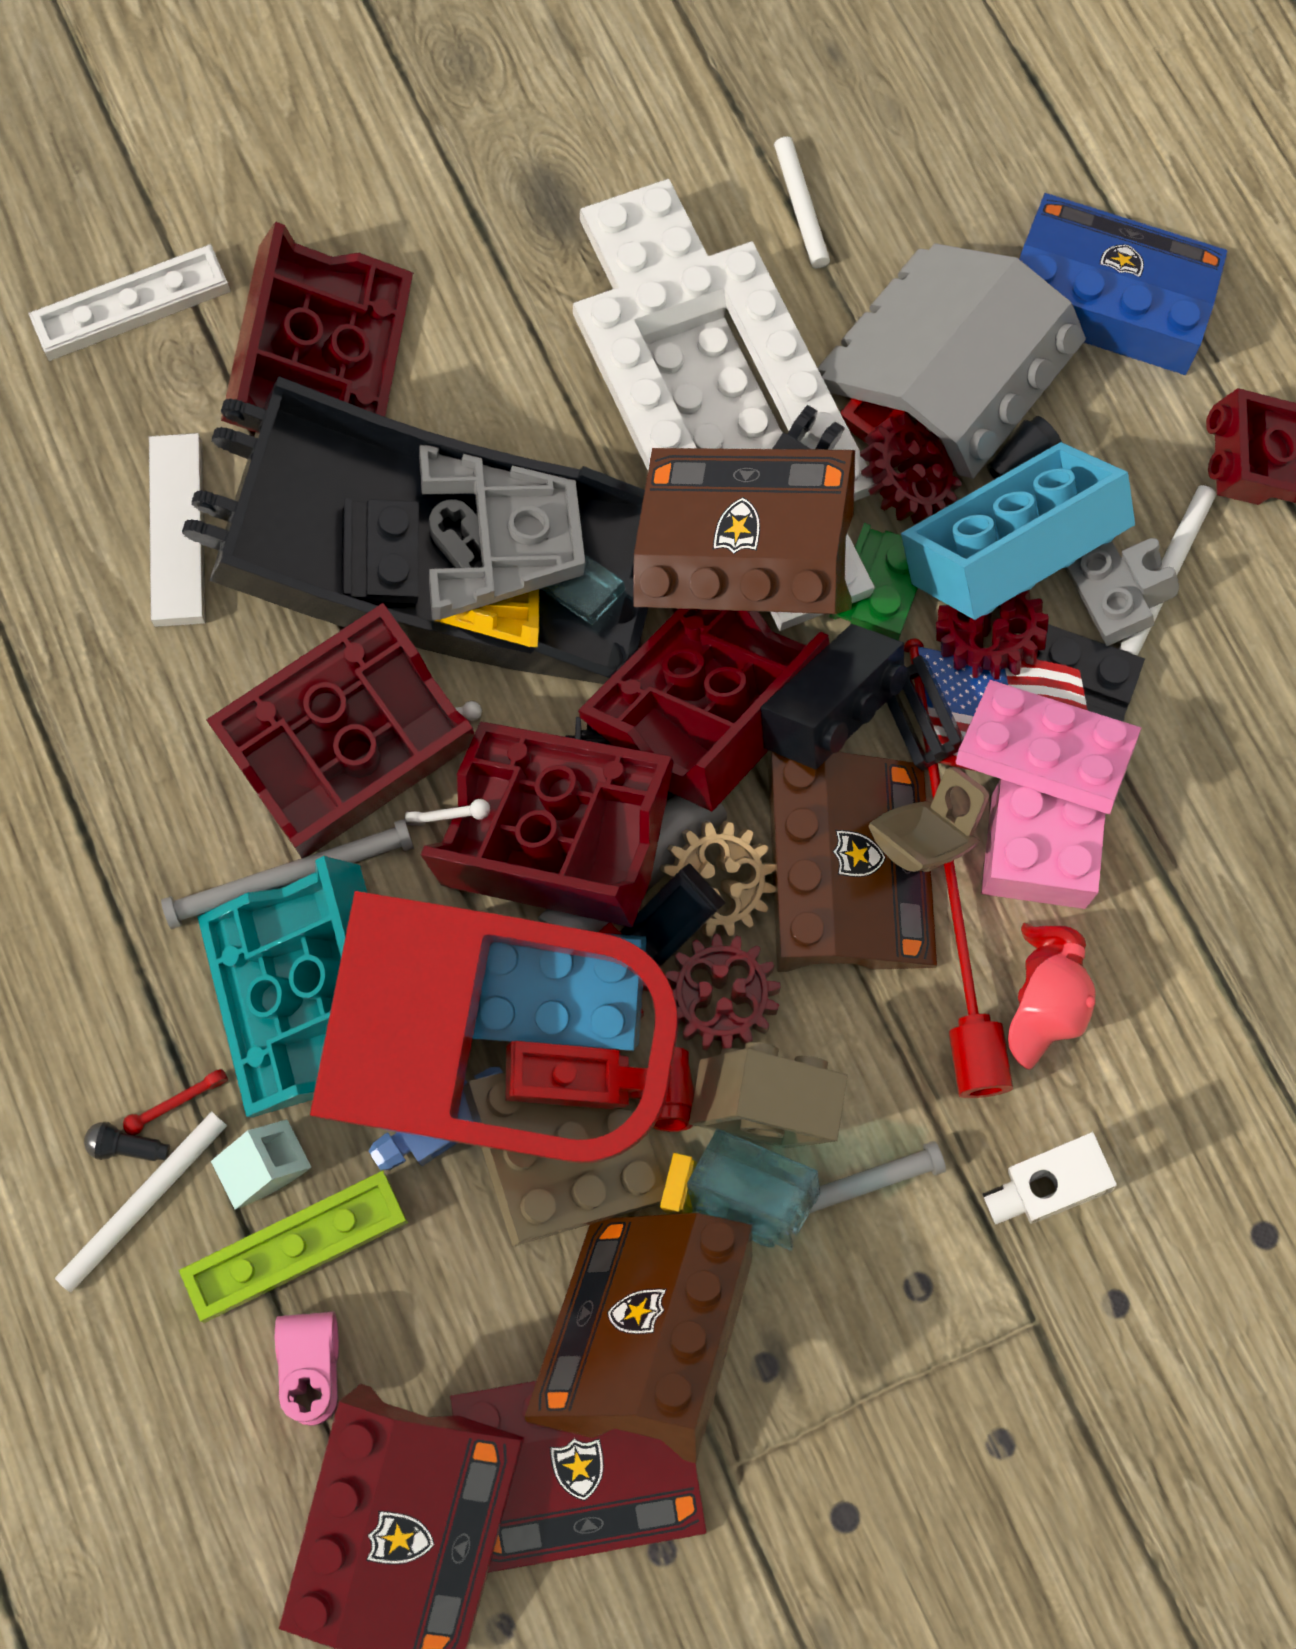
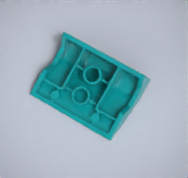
[197,856,368,1118]

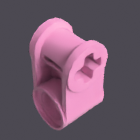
[275,1311,339,1426]

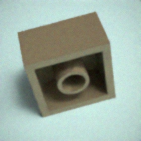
[689,1042,848,1148]

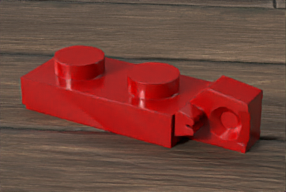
[505,1041,648,1109]

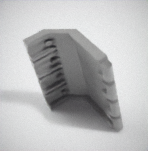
[818,244,1086,478]

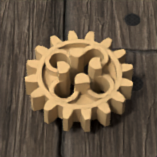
[660,821,776,937]

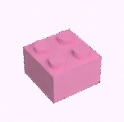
[981,779,1105,909]

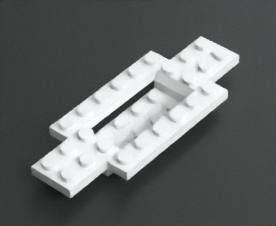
[573,179,875,631]

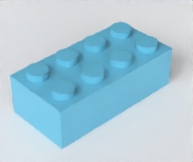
[901,442,1135,620]

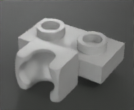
[1065,538,1179,646]

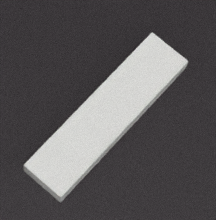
[29,244,231,361]
[149,433,205,627]

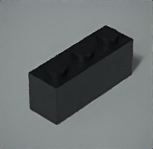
[760,624,908,770]

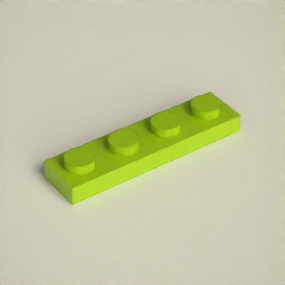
[179,1170,408,1323]

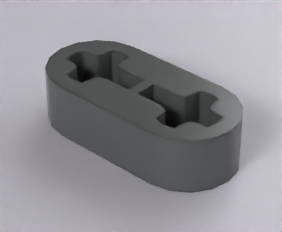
[429,500,482,568]

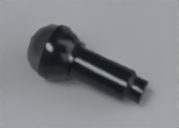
[84,1121,170,1161]

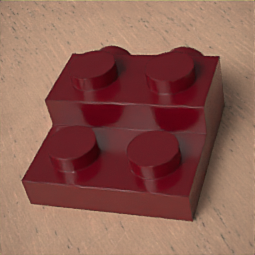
[1206,388,1296,505]

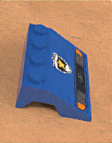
[1019,193,1228,375]

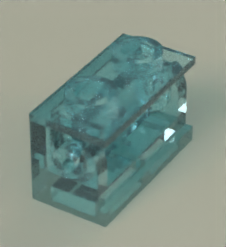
[687,1128,820,1251]

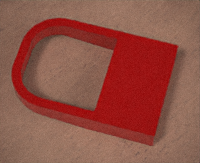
[310,891,678,1163]

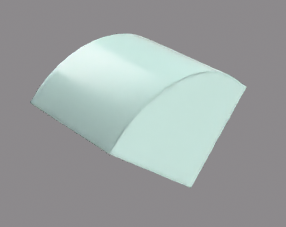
[211,1119,311,1209]

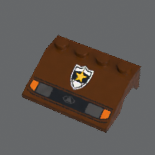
[633,448,855,614]
[768,752,937,972]
[525,1213,752,1463]

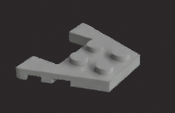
[419,445,585,620]

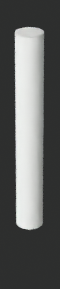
[774,137,830,269]

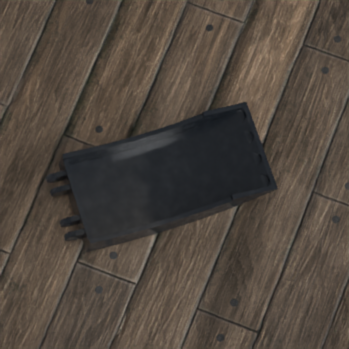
[182,376,649,684]

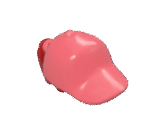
[1008,923,1096,1070]

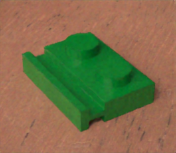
[829,523,918,641]

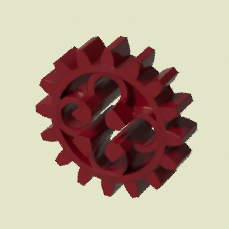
[860,413,962,524]
[936,590,1049,680]
[666,934,781,1051]

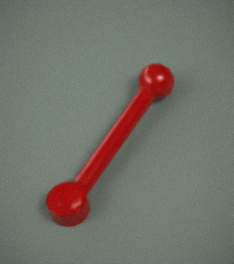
[122,1069,228,1135]

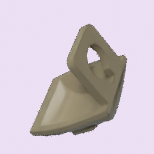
[868,767,989,872]

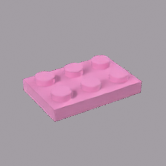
[956,680,1141,815]

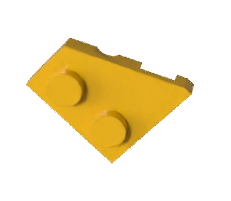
[434,589,539,647]

